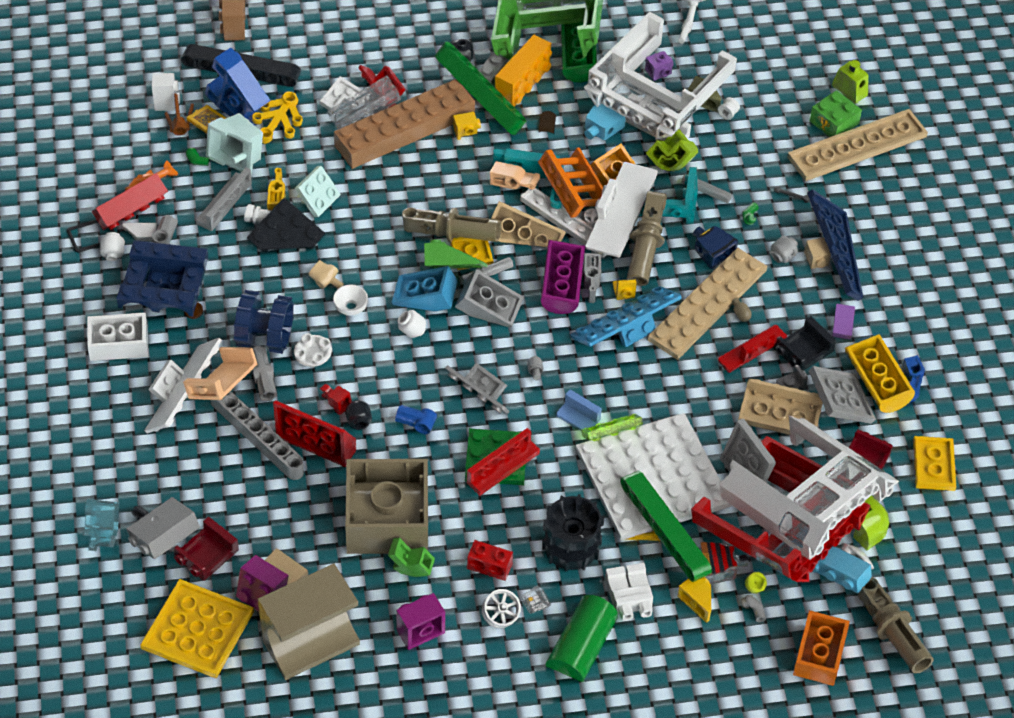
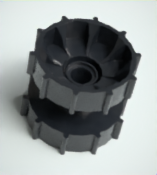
[542,494,605,572]

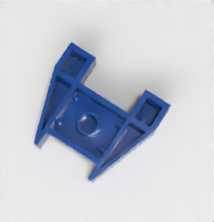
[205,47,270,126]

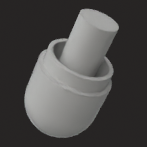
[527,356,543,380]

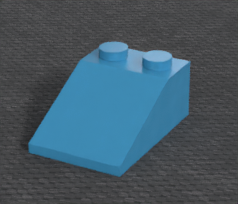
[392,266,458,312]

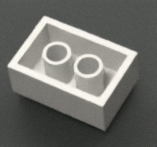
[87,313,148,361]

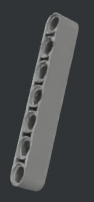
[210,391,304,480]

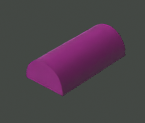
[541,240,585,314]

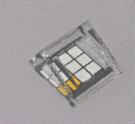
[521,585,552,614]

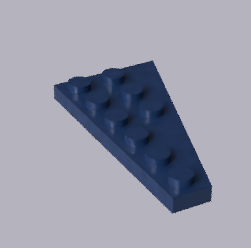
[807,189,864,301]

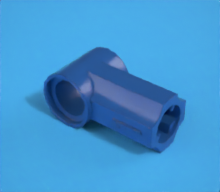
[395,405,437,435]

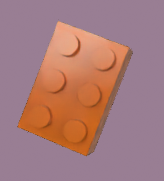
[793,610,850,686]

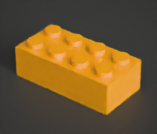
[495,34,552,106]

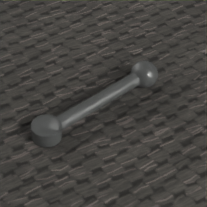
[774,186,810,203]

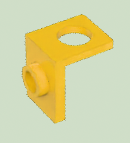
[612,279,637,300]

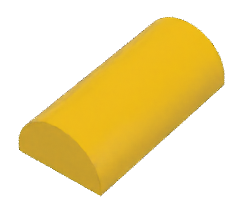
[845,334,915,413]

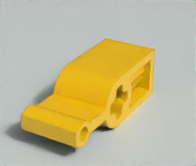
[267,168,286,211]

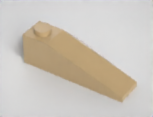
[491,201,566,247]

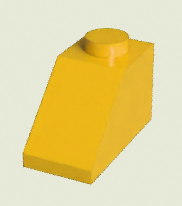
[677,577,711,623]

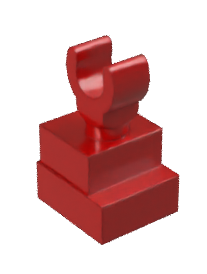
[320,384,352,415]

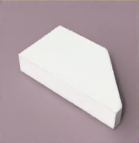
[122,223,157,241]

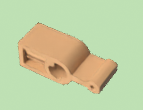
[490,161,540,190]

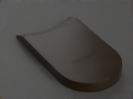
[539,111,556,134]

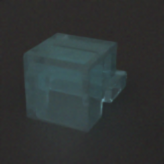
[83,499,119,551]

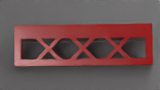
[467,428,540,496]

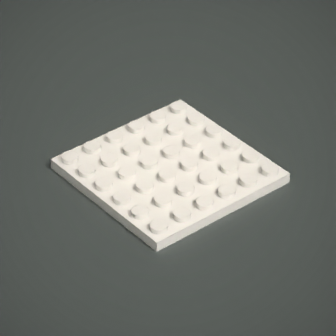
[576,413,732,541]

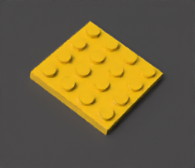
[140,579,254,679]

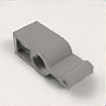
[583,253,601,303]

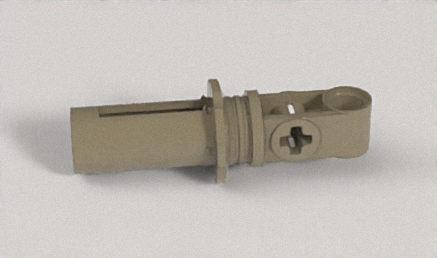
[627,191,667,286]
[402,208,501,243]
[858,577,934,673]

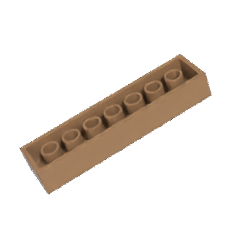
[334,79,475,169]

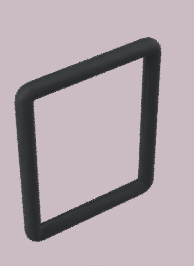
[67,220,115,253]

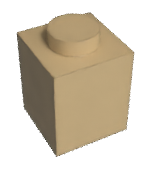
[804,238,831,269]

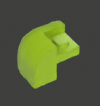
[646,129,698,171]
[853,495,890,551]

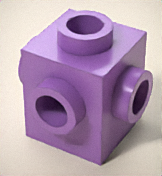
[645,51,673,81]

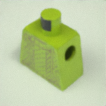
[832,60,869,104]

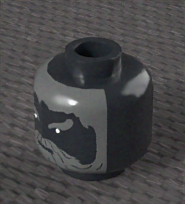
[452,39,473,62]

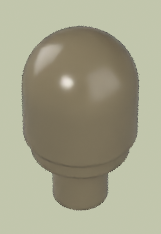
[732,298,752,322]

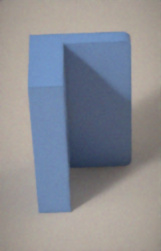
[556,390,602,434]

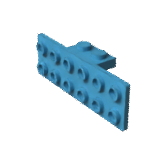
[570,286,682,347]

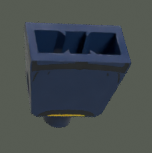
[693,226,738,269]

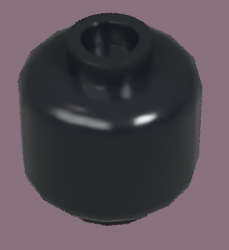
[345,400,372,430]

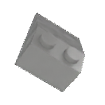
[455,269,524,328]

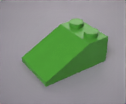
[424,239,488,269]

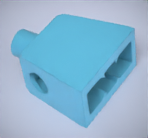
[584,104,626,140]

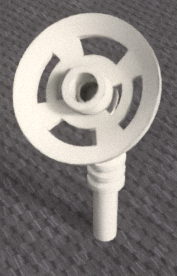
[678,0,706,44]

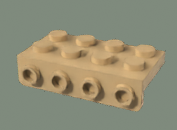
[738,379,823,435]

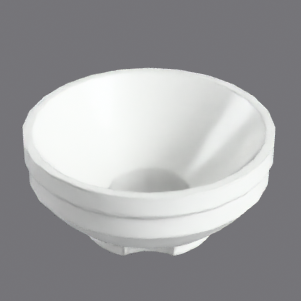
[333,285,368,315]

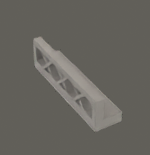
[196,167,252,231]

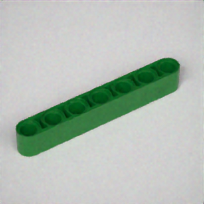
[435,41,527,135]
[620,470,712,582]

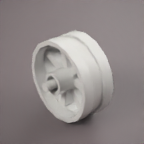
[482,589,521,628]

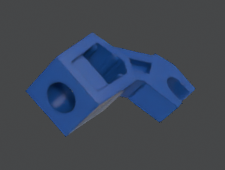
[902,355,925,403]

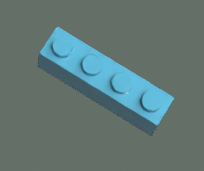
[789,531,872,593]

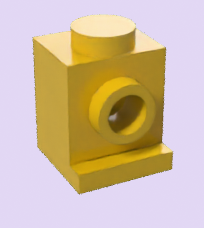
[453,112,481,140]

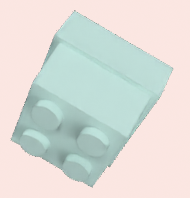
[206,113,263,175]

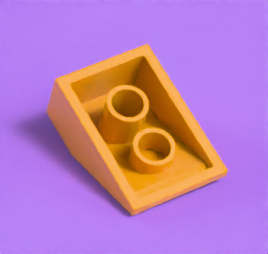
[590,144,635,187]

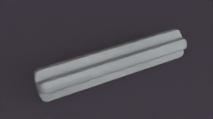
[682,175,732,203]
[462,257,513,284]

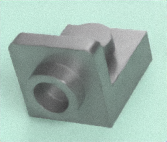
[776,365,808,391]

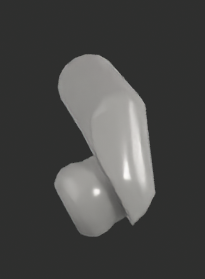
[741,595,766,622]

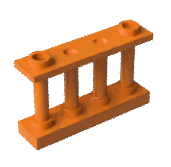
[538,148,603,218]

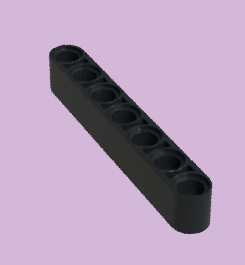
[181,44,301,87]

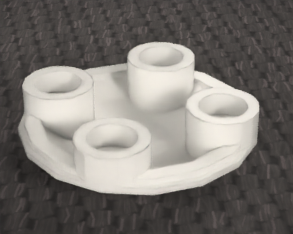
[294,333,332,367]
[841,543,874,570]

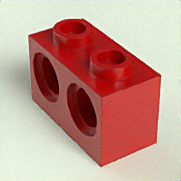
[467,540,513,581]

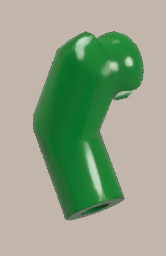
[186,147,209,166]
[742,202,759,225]

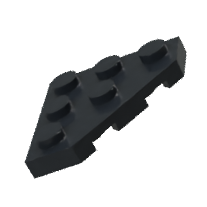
[247,197,326,251]

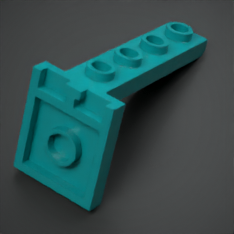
[639,167,698,224]

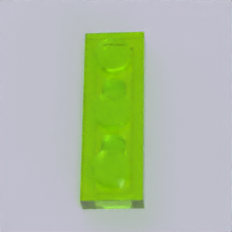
[581,414,643,441]

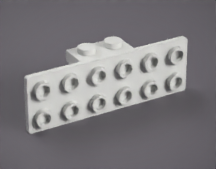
[585,162,658,258]
[144,338,222,434]

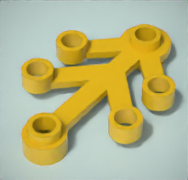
[252,91,303,144]

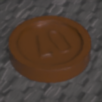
[184,302,203,319]

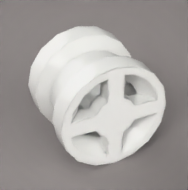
[718,97,740,120]
[584,208,598,228]

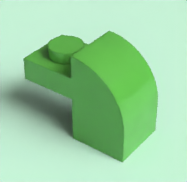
[388,538,435,577]

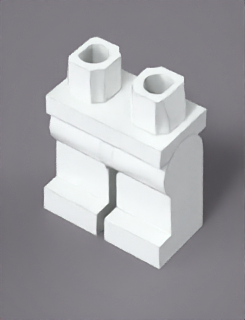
[605,563,653,621]

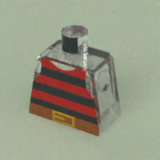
[699,542,748,585]

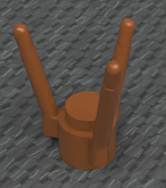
[164,93,194,136]

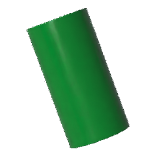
[561,22,597,83]
[545,595,618,682]

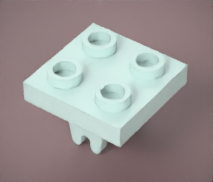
[295,166,341,217]

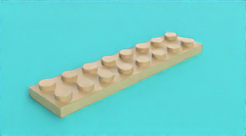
[787,109,928,181]
[648,248,767,360]

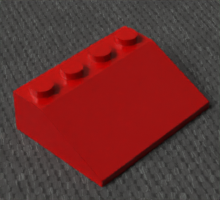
[273,400,357,467]

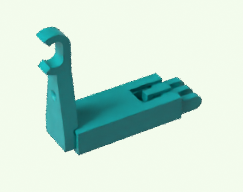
[493,148,564,209]

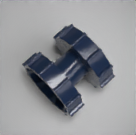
[233,289,294,354]

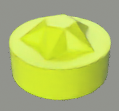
[745,572,767,593]

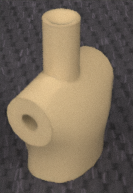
[309,260,344,289]

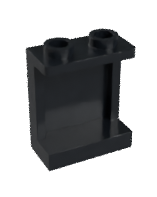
[775,316,836,370]

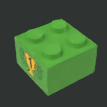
[809,90,862,137]

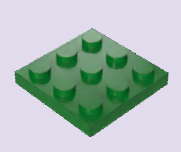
[465,428,526,486]

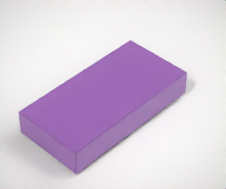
[832,304,855,340]

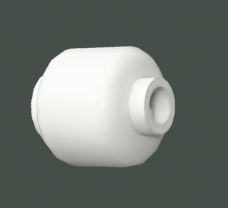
[100,232,125,261]
[398,310,426,338]

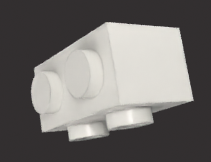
[152,73,180,111]

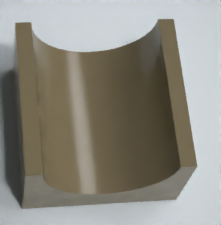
[345,459,428,554]
[258,563,360,681]

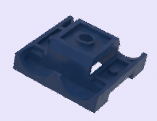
[117,240,208,317]

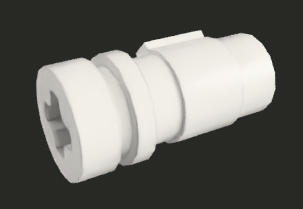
[244,204,271,224]

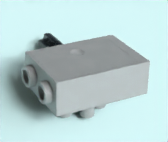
[126,497,200,560]

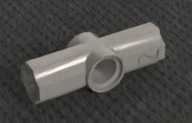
[152,215,178,244]
[252,346,277,402]

